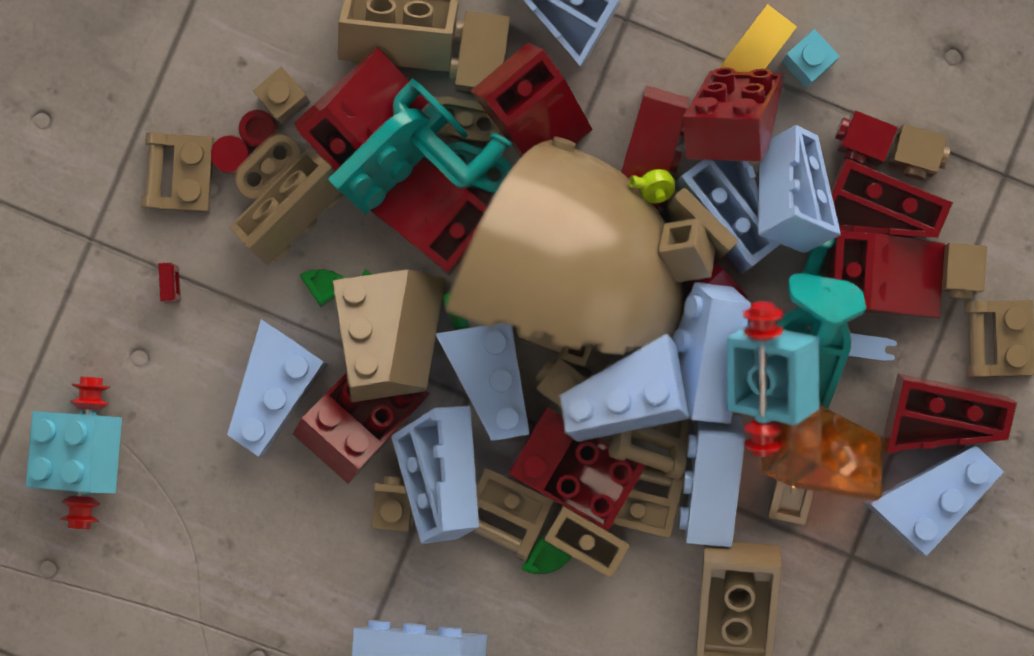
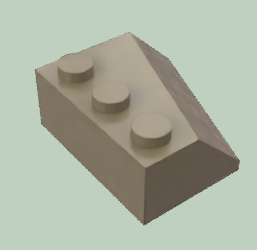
[333,269,446,402]

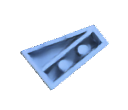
[524,0,621,67]
[758,125,841,253]
[675,159,780,275]
[672,282,751,424]
[227,319,327,457]
[436,323,529,441]
[560,334,689,442]
[391,406,479,544]
[679,415,745,547]
[352,620,487,656]

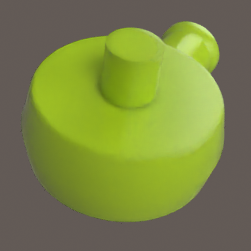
[629,169,675,203]

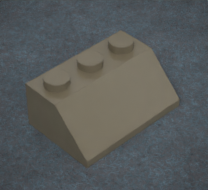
[338,0,459,72]
[230,148,343,266]

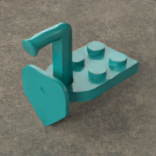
[328,78,511,215]
[777,239,866,411]

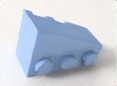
[863,446,1004,556]

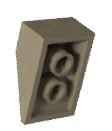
[696,542,782,656]

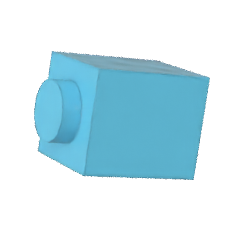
[782,29,840,89]

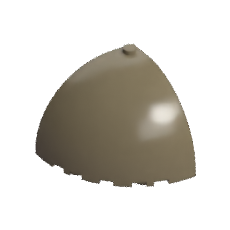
[445,137,684,354]

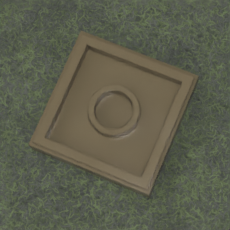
[660,188,738,263]

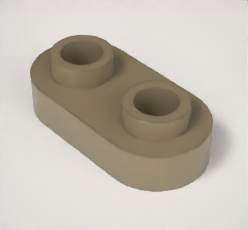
[429,96,501,143]
[234,133,300,199]

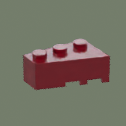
[621,85,689,210]
[830,159,953,238]
[881,373,1017,453]

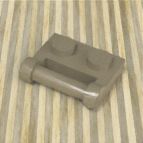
[141,132,215,213]
[964,300,1034,377]
[609,419,689,480]
[613,466,685,538]
[471,468,554,561]

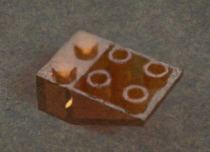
[761,404,883,501]

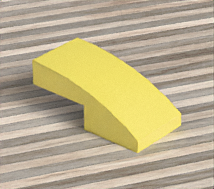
[720,4,797,72]

